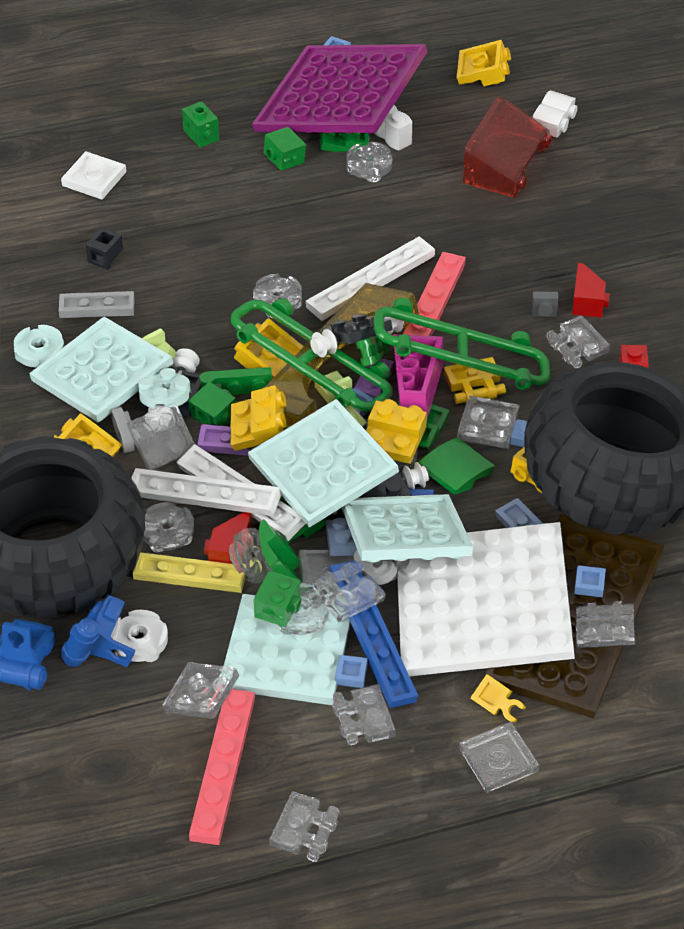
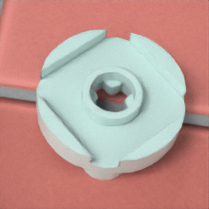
[14,325,65,367]
[138,368,191,409]

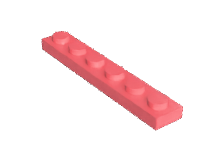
[403,252,466,336]
[189,688,255,845]

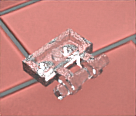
[546,315,610,368]
[312,561,386,623]
[576,601,635,648]
[332,684,395,745]
[269,791,340,862]

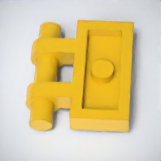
[444,357,506,404]

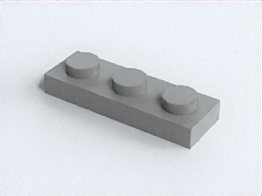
[59,291,135,318]

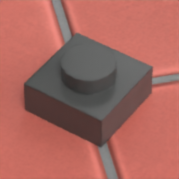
[532,292,558,317]

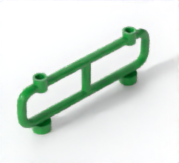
[230,298,393,412]
[374,298,551,390]

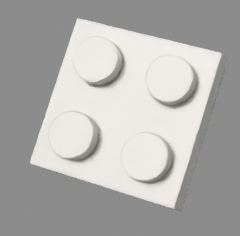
[61,151,126,199]

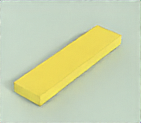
[133,552,247,593]

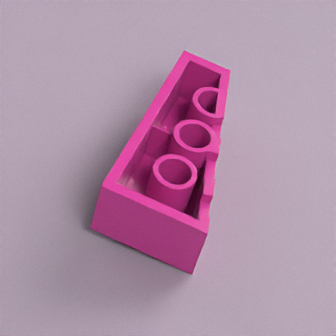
[393,334,444,419]

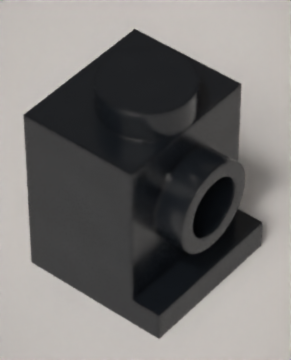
[86,227,123,270]

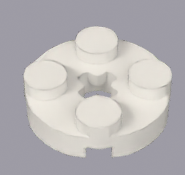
[111,610,168,662]

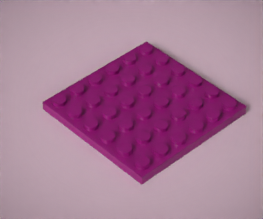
[252,44,428,134]

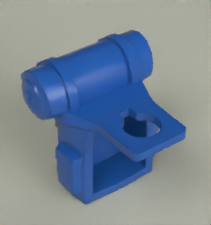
[61,595,135,667]
[0,619,55,691]

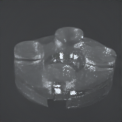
[347,142,393,182]
[253,274,302,318]
[143,502,194,552]
[229,528,274,583]
[278,583,329,635]

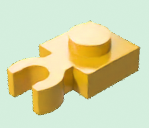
[471,674,526,723]

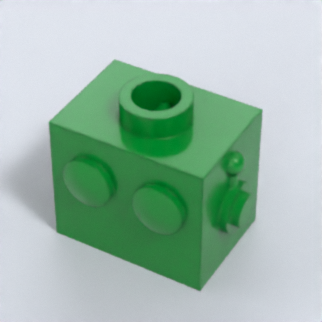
[182,101,219,148]
[263,127,306,171]
[188,382,237,426]
[253,571,302,627]

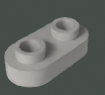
[111,407,138,453]
[354,550,397,585]

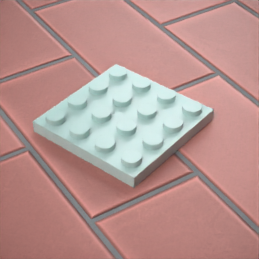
[29,317,173,423]
[248,399,399,527]
[342,494,473,562]
[219,594,351,705]

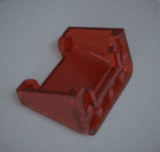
[463,97,552,198]

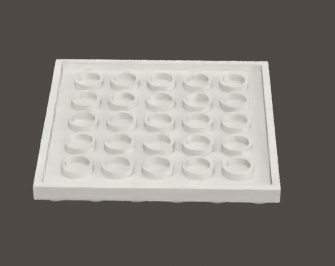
[397,522,575,676]

